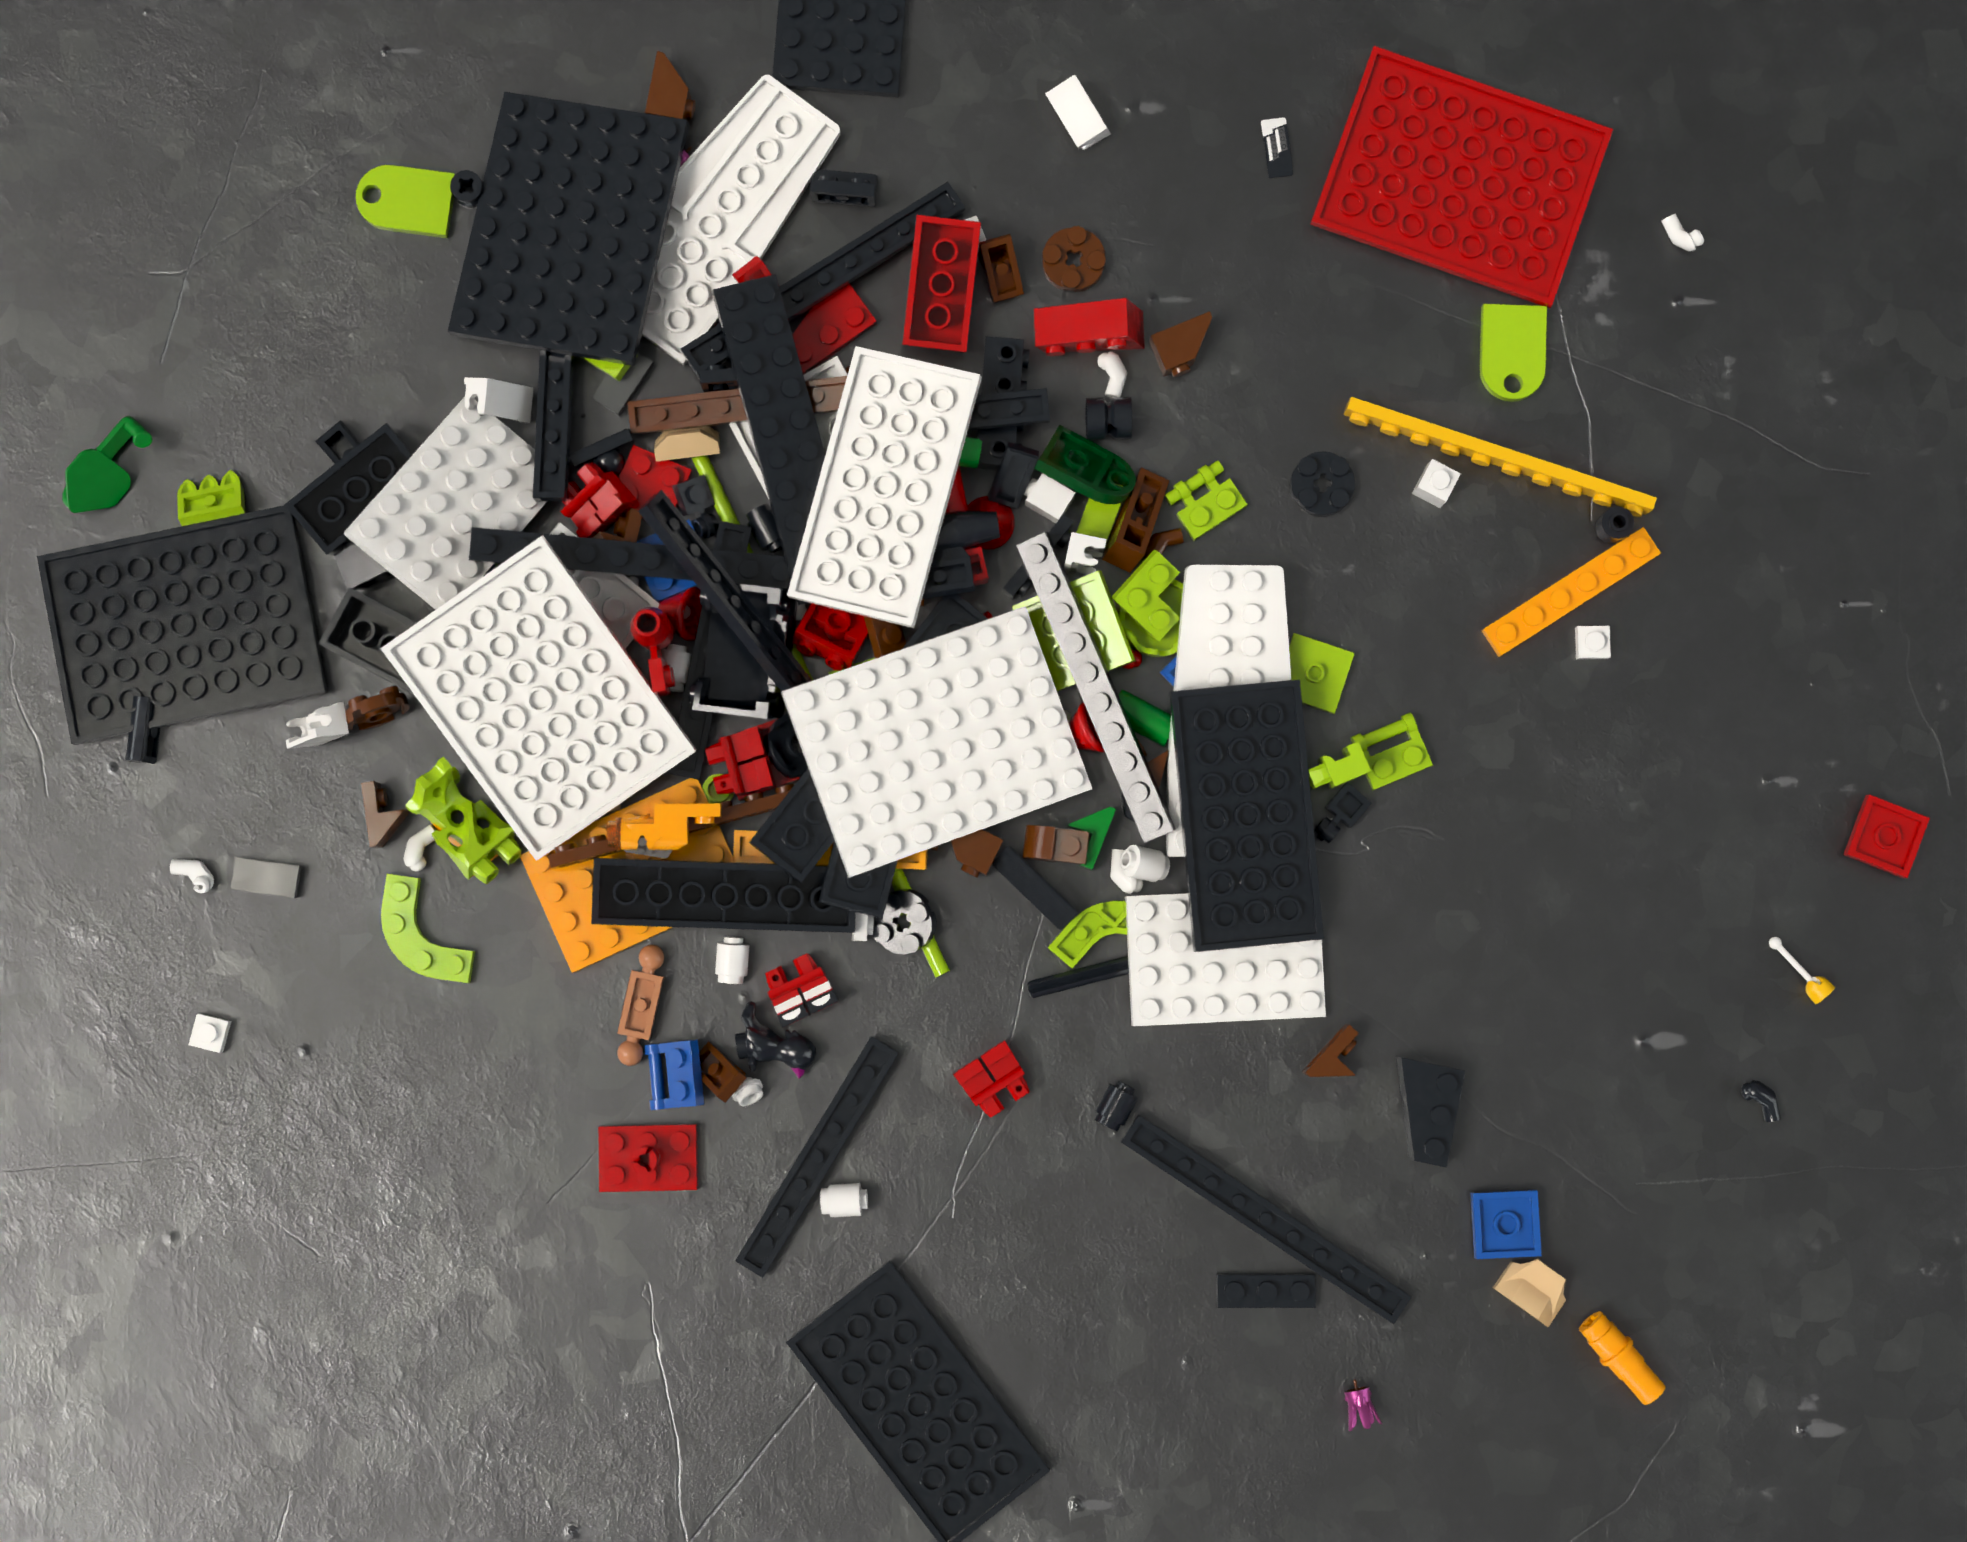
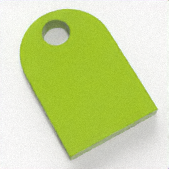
[356,165,455,238]
[1480,304,1547,402]

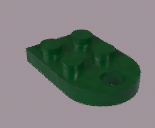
[1034,425,1136,504]

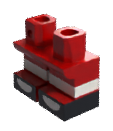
[765,953,839,1028]

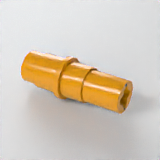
[1579,1311,1666,1405]

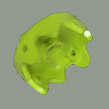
[1119,579,1183,657]

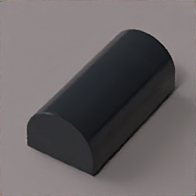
[125,696,160,764]

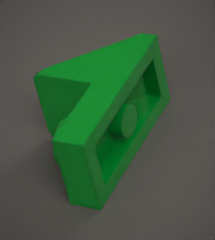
[1067,807,1116,870]

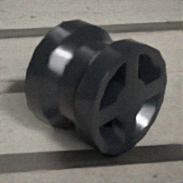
[450,170,483,208]

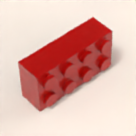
[902,215,981,352]

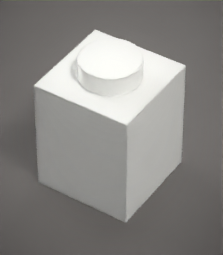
[1412,459,1461,508]
[1024,473,1075,524]

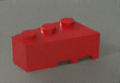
[1034,298,1145,356]

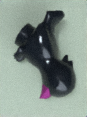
[735,1001,816,1079]

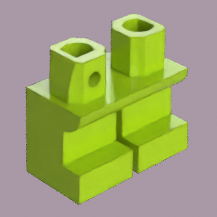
[1308,741,1371,790]

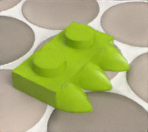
[177,470,245,526]

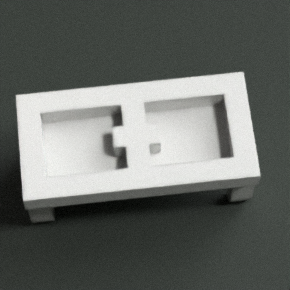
[1045,75,1111,150]
[464,377,533,423]
[1064,532,1106,575]
[286,702,349,749]

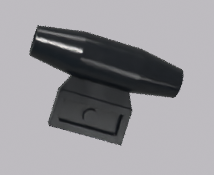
[922,511,1000,599]

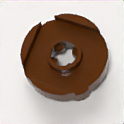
[1042,226,1106,292]
[345,686,410,730]

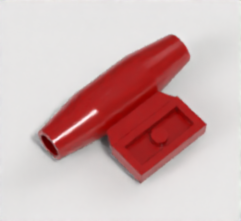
[630,607,676,697]

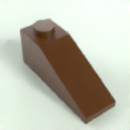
[1102,467,1169,573]

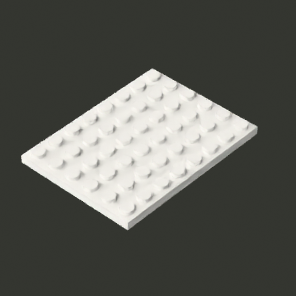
[380,535,697,861]
[781,606,1092,878]

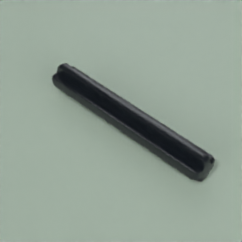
[1027,956,1129,998]

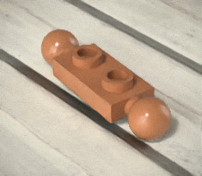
[617,945,664,1066]

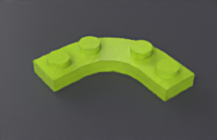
[381,874,475,983]
[1048,901,1127,969]

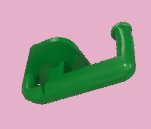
[62,416,153,513]

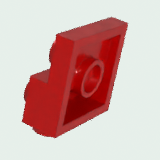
[793,603,869,671]

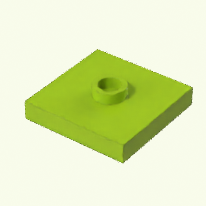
[1289,633,1355,715]

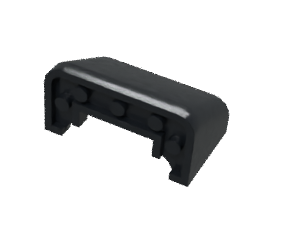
[690,583,797,719]

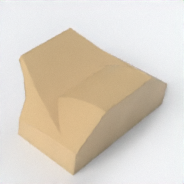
[654,426,720,462]
[1492,1259,1566,1327]

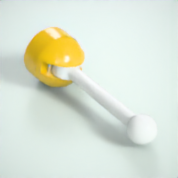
[1769,937,1835,1004]

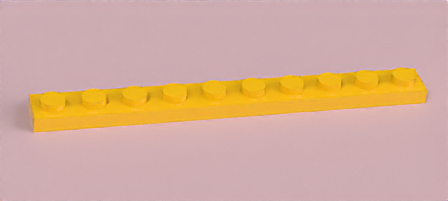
[1343,397,1657,517]

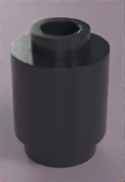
[746,503,782,554]
[1595,507,1634,543]
[1095,1081,1138,1132]

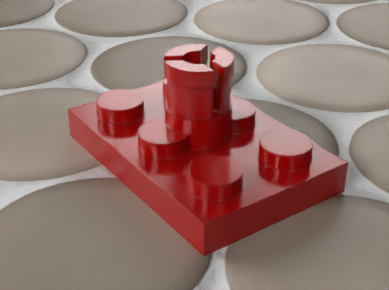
[598,1124,698,1192]

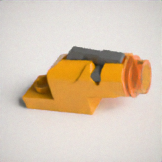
[608,803,722,859]

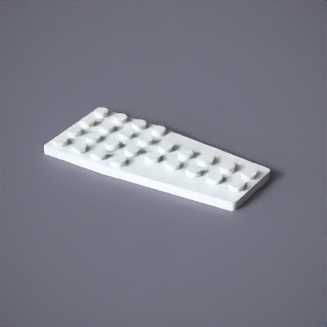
[642,75,840,366]
[1166,565,1291,857]

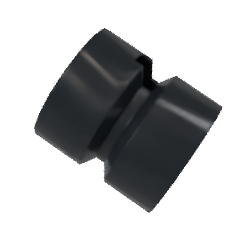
[1085,397,1132,440]

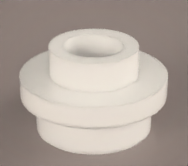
[732,1077,763,1106]

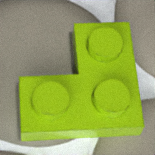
[1111,550,1180,641]

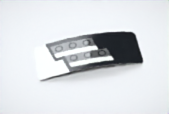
[1261,118,1293,178]

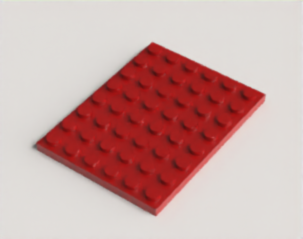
[1310,46,1613,308]

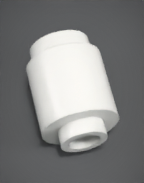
[661,644,692,692]
[1120,845,1170,882]
[715,936,750,984]
[820,1183,868,1217]

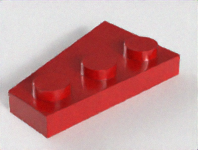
[792,284,877,375]

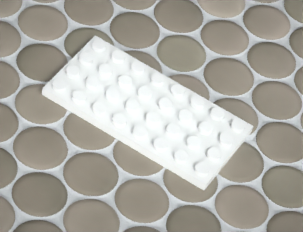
[787,346,982,628]

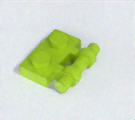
[1165,460,1248,541]

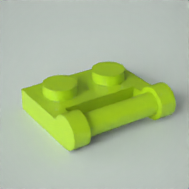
[1351,712,1433,791]

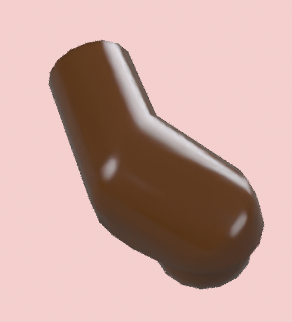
[1143,528,1184,559]

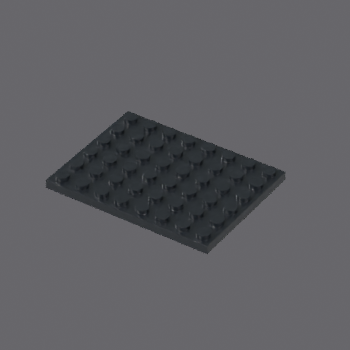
[448,92,689,366]
[37,505,328,745]

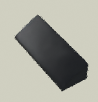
[993,846,1078,930]

